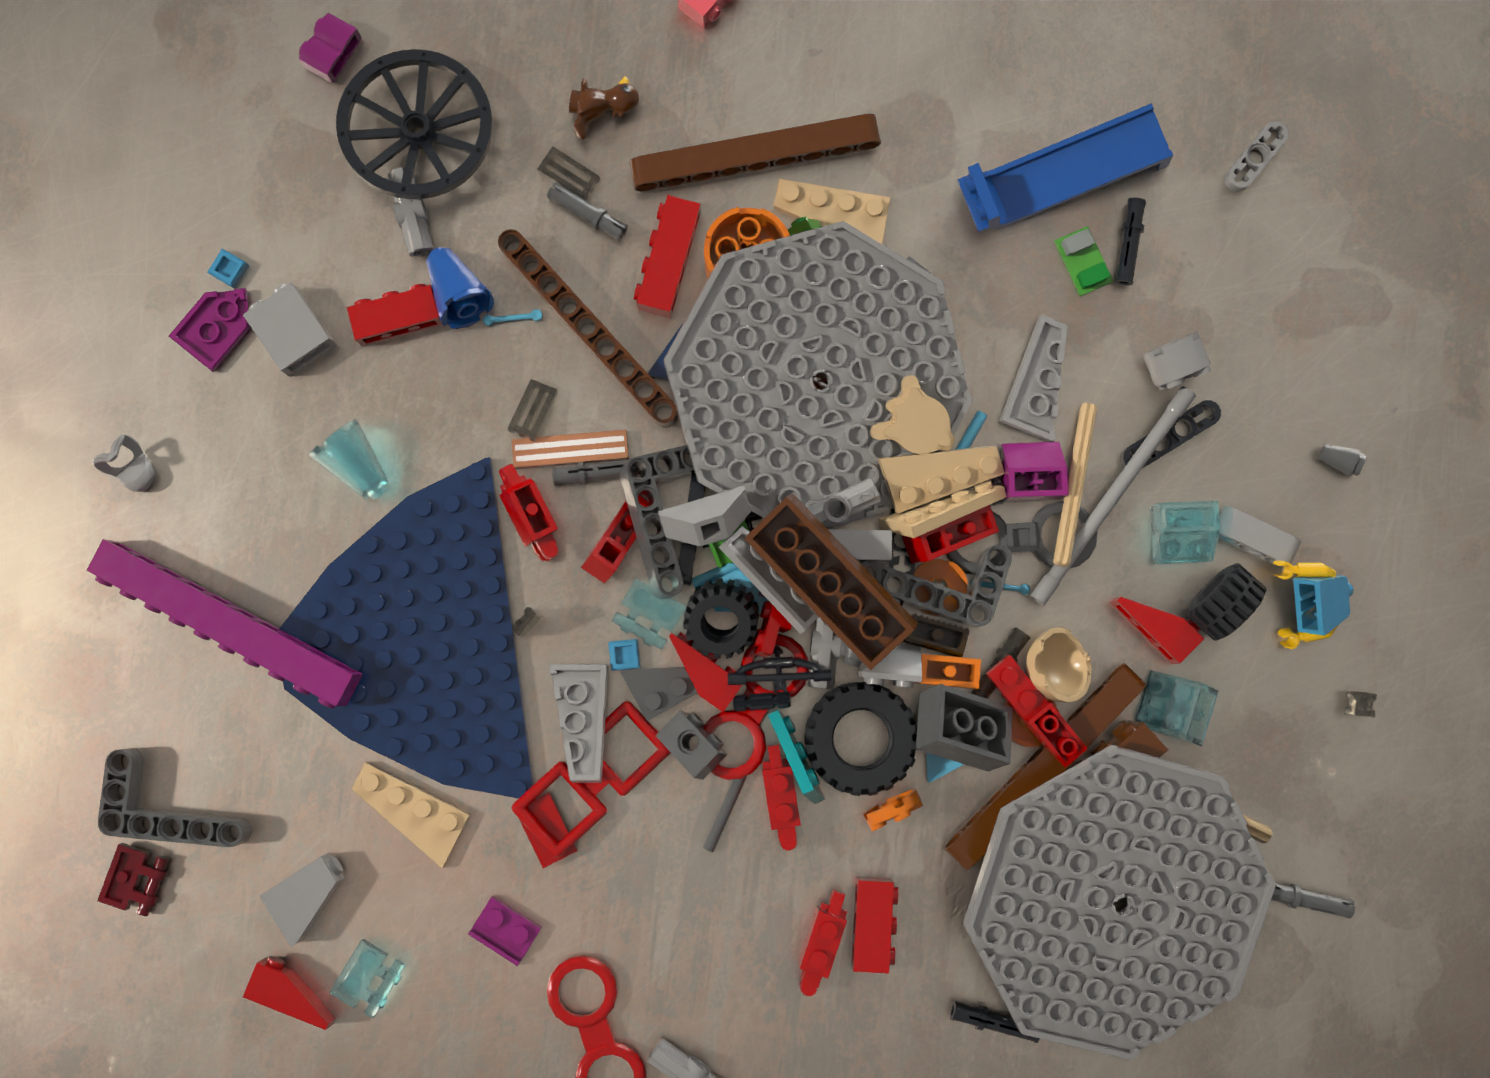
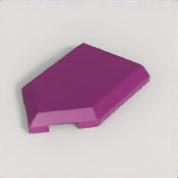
[168,288,250,372]

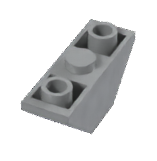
[658,486,751,546]

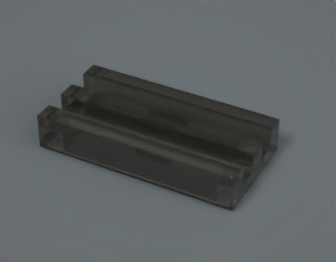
[537,146,600,200]
[508,379,558,442]

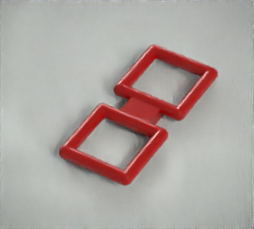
[511,701,671,858]

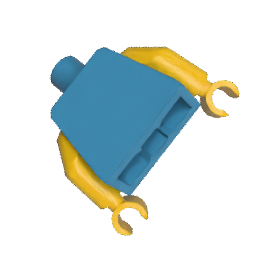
[1272,560,1354,649]

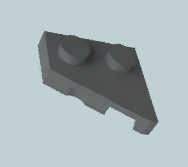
[620,667,698,721]

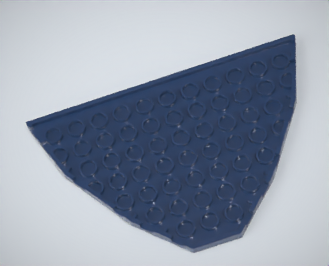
[279,457,534,799]

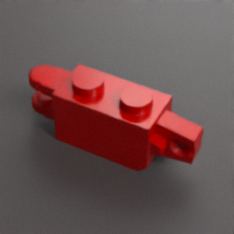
[498,464,559,562]
[762,744,801,851]
[798,889,847,997]

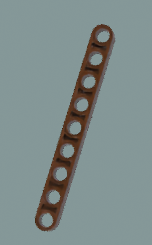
[629,114,881,192]
[498,229,678,428]
[944,663,1146,870]

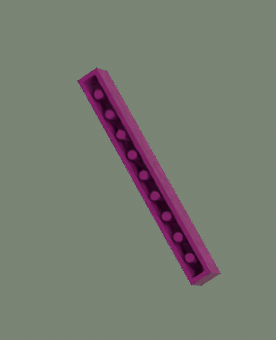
[86,539,363,709]

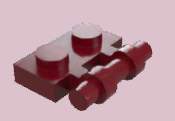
[97,843,169,916]

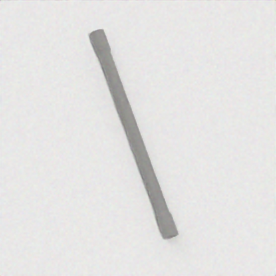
[1030,386,1196,606]

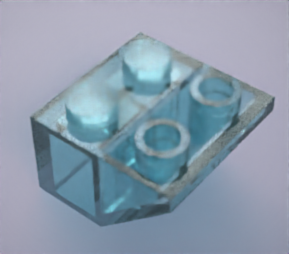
[1150,501,1220,564]
[1136,670,1218,747]

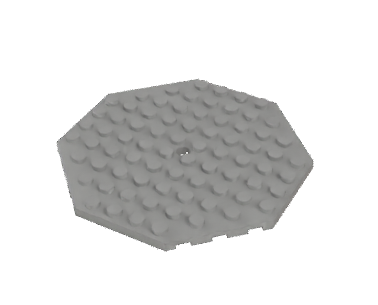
[663,221,972,529]
[963,745,1276,1060]

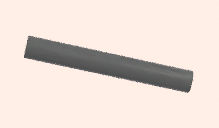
[703,776,747,852]

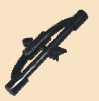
[727,645,832,693]

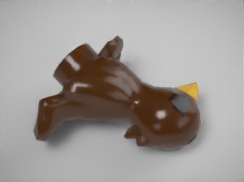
[569,76,639,141]

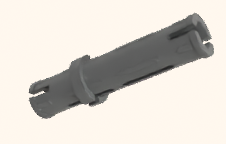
[547,182,628,241]
[552,459,640,486]
[1271,883,1355,919]

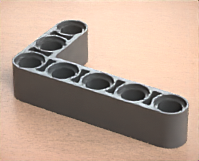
[620,445,695,600]
[861,544,1012,628]
[98,748,252,847]

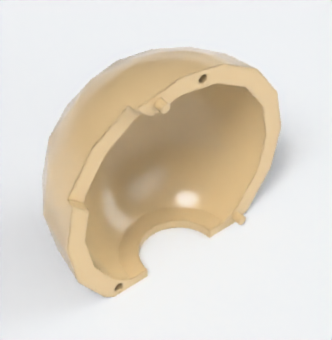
[1026,627,1092,703]

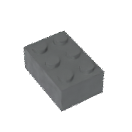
[916,684,1013,771]

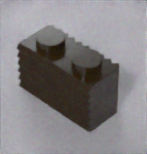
[902,613,970,657]

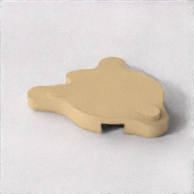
[870,375,955,454]

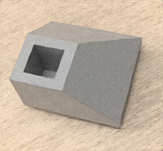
[857,645,922,688]

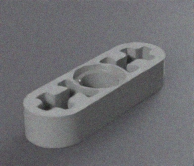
[1224,121,1289,192]

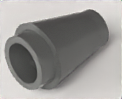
[1318,443,1367,476]

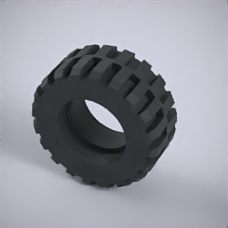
[804,682,917,796]

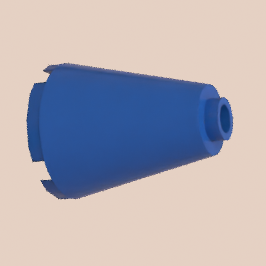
[426,247,494,329]

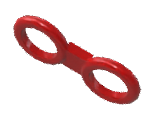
[703,634,809,780]
[546,956,646,1078]

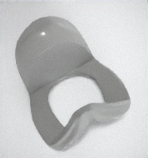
[92,434,155,492]

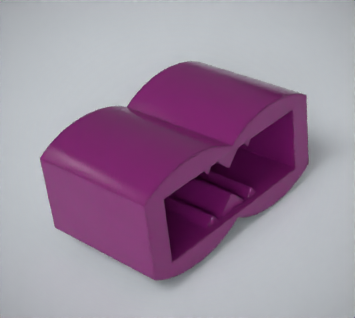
[299,12,362,84]

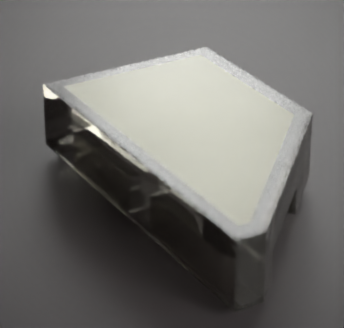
[512,607,544,637]

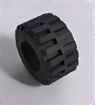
[1186,563,1267,641]
[683,578,759,659]

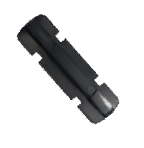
[733,691,791,712]

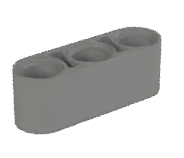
[1212,506,1301,568]

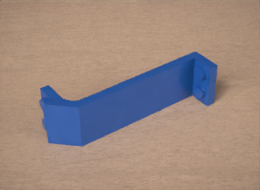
[957,103,1173,231]

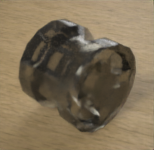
[1344,691,1377,718]

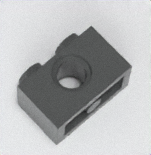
[656,711,728,780]

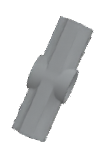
[387,167,434,257]
[807,478,881,527]
[808,617,841,690]
[647,1038,717,1078]

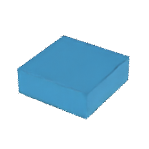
[207,249,249,289]
[608,639,641,671]

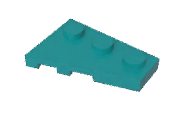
[768,710,825,804]

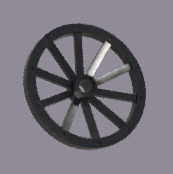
[336,49,493,199]

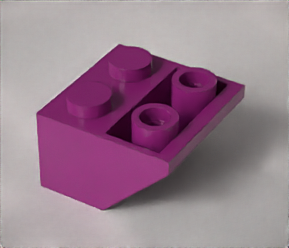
[1001,442,1068,501]

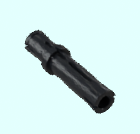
[1115,197,1146,286]
[950,1001,1040,1043]

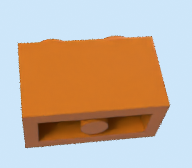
[916,654,981,689]

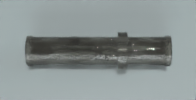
[971,627,1031,699]

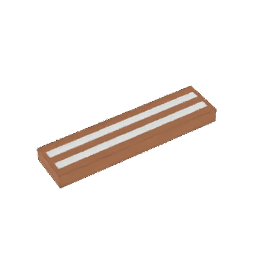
[511,429,629,469]

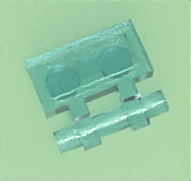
[612,578,686,650]
[329,939,406,1018]

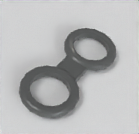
[946,501,1098,575]

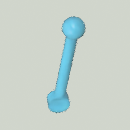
[483,309,543,326]
[970,580,1031,595]

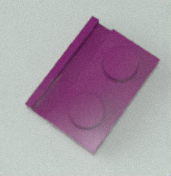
[468,896,542,966]

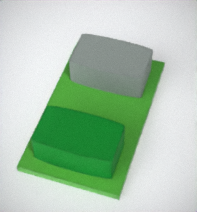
[1054,226,1114,296]

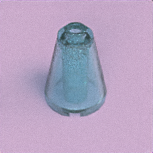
[309,419,388,501]

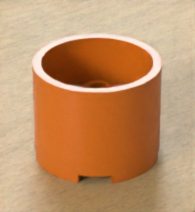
[704,207,790,280]

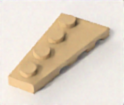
[774,179,890,244]
[878,446,1005,513]
[878,481,1006,538]
[352,762,471,868]

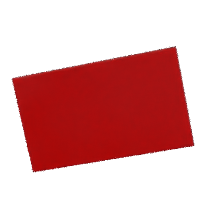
[519,793,578,869]

